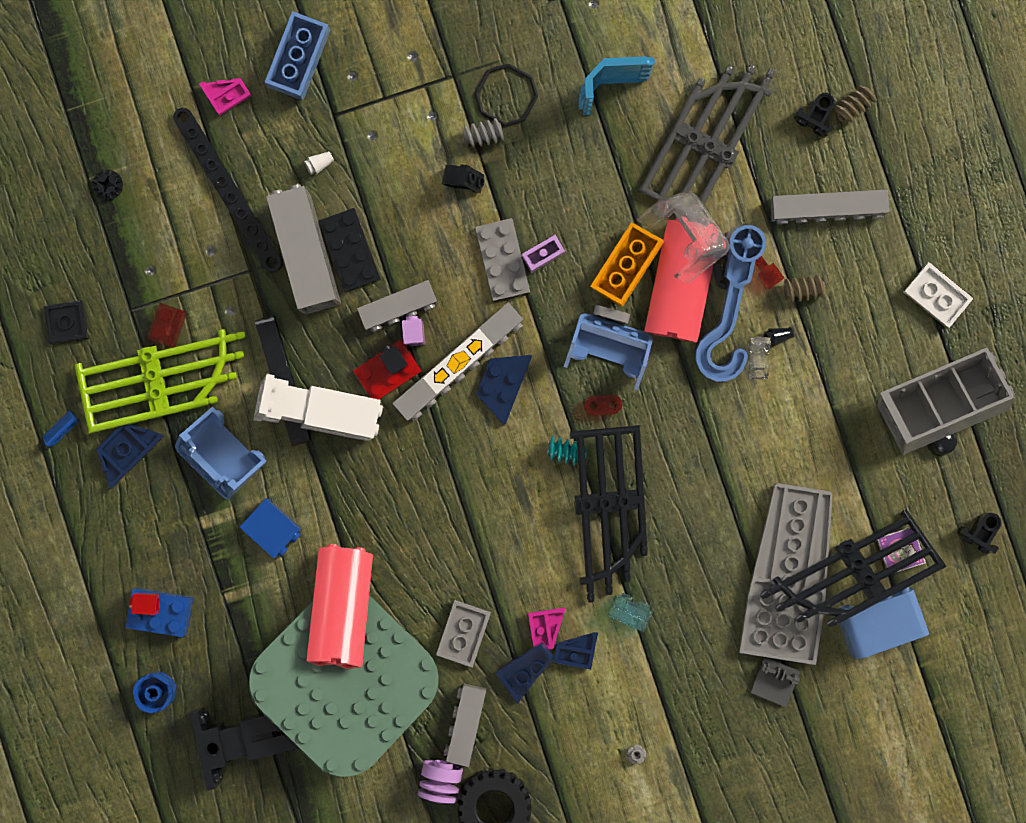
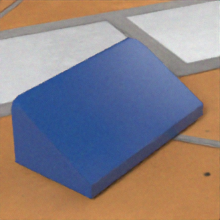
[43,411,79,447]

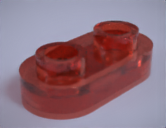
[584,395,622,416]

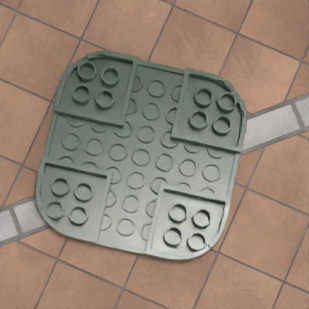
[249,595,439,777]

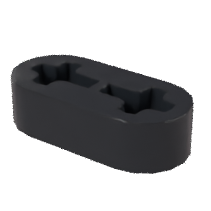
[713,253,728,290]

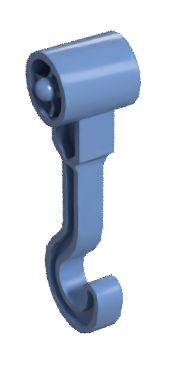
[695,225,766,381]

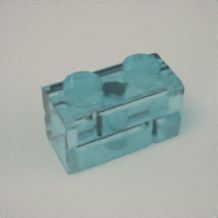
[608,593,653,632]

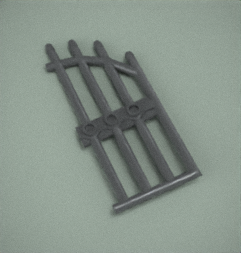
[638,65,775,224]

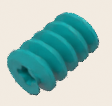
[546,436,588,466]

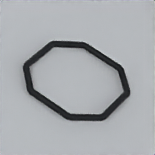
[475,64,538,126]

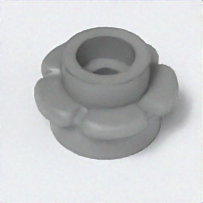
[627,745,646,764]

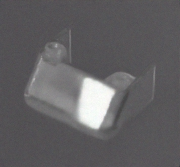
[636,191,730,284]

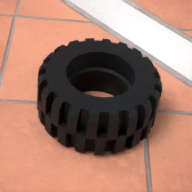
[457,768,532,823]

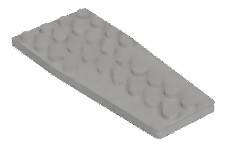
[739,483,833,665]

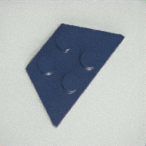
[476,355,532,424]
[96,424,164,489]

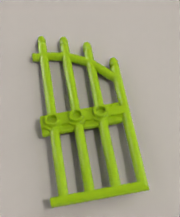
[74,329,246,434]

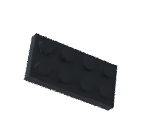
[319,208,381,293]

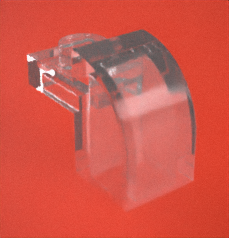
[747,337,771,379]

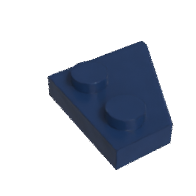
[553,632,598,670]

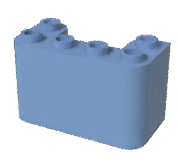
[839,587,929,659]

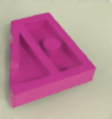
[199,78,252,116]
[528,607,565,649]

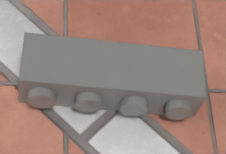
[357,280,438,333]
[444,683,486,767]

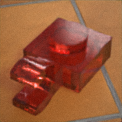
[755,256,784,290]

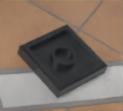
[44,300,89,344]

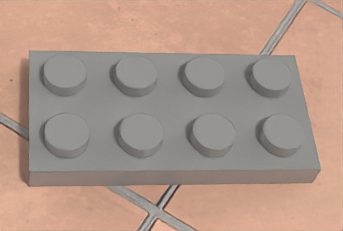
[475,218,530,302]

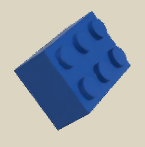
[126,588,194,637]

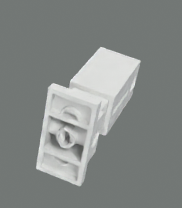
[253,374,383,441]

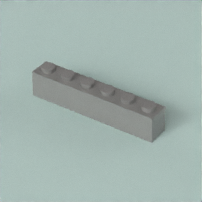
[770,190,889,225]

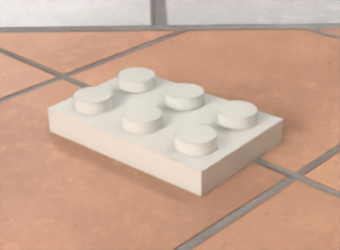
[903,262,973,329]

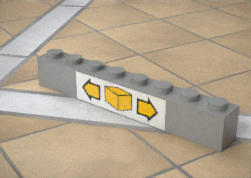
[392,302,524,421]

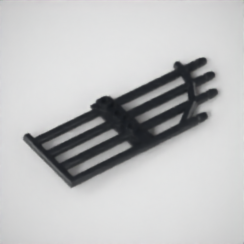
[570,425,648,603]
[760,509,947,628]

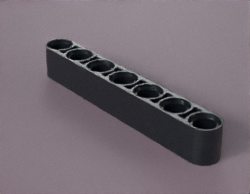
[255,315,311,447]

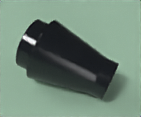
[764,327,794,347]

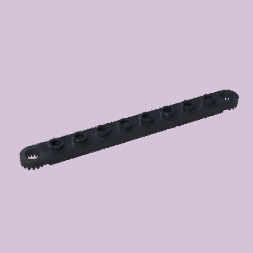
[173,107,282,272]

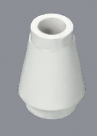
[304,151,334,175]

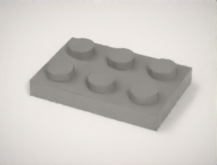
[436,600,491,668]

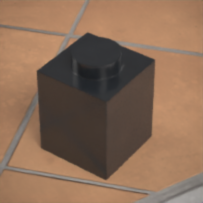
[379,345,409,376]

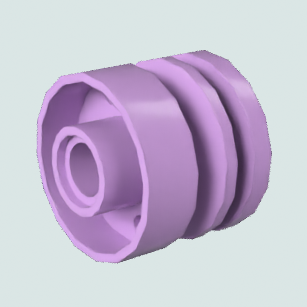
[417,760,463,803]

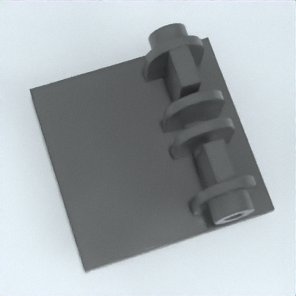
[750,657,800,707]

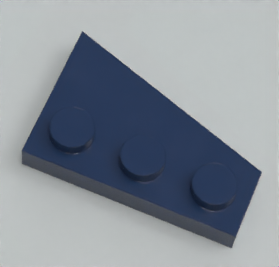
[496,641,554,704]

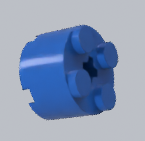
[133,671,177,713]

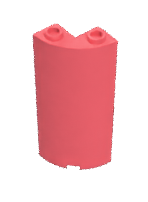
[644,217,720,343]
[306,544,373,669]

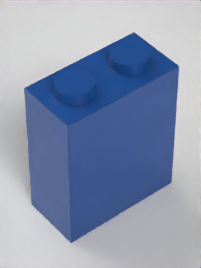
[240,498,302,558]

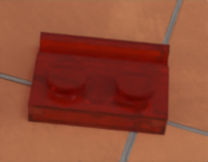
[148,303,187,348]

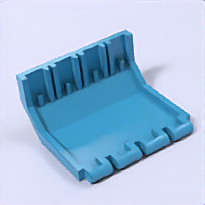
[578,56,655,115]

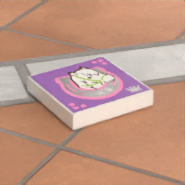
[877,527,926,573]

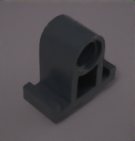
[794,93,835,136]
[441,164,485,193]
[957,512,1002,555]

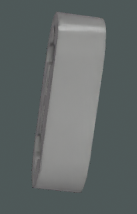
[593,305,630,324]

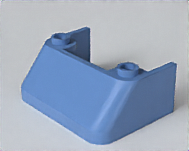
[564,313,653,391]

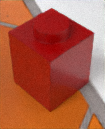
[129,593,160,615]

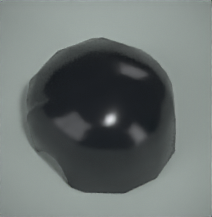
[927,433,958,456]

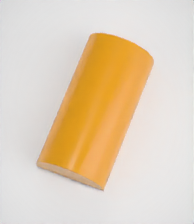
[590,222,664,307]

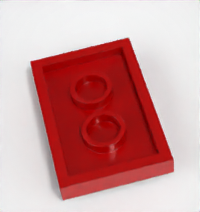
[353,339,422,400]

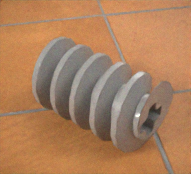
[463,118,504,150]

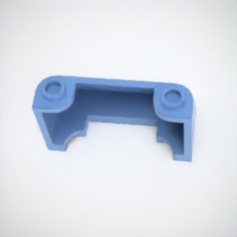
[175,407,266,500]

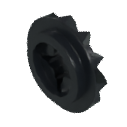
[92,170,123,200]

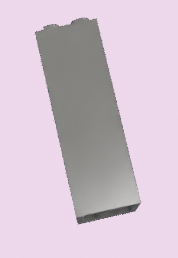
[266,184,342,315]
[877,348,1015,455]

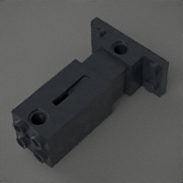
[190,707,299,791]

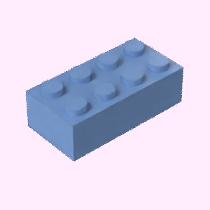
[265,11,331,101]

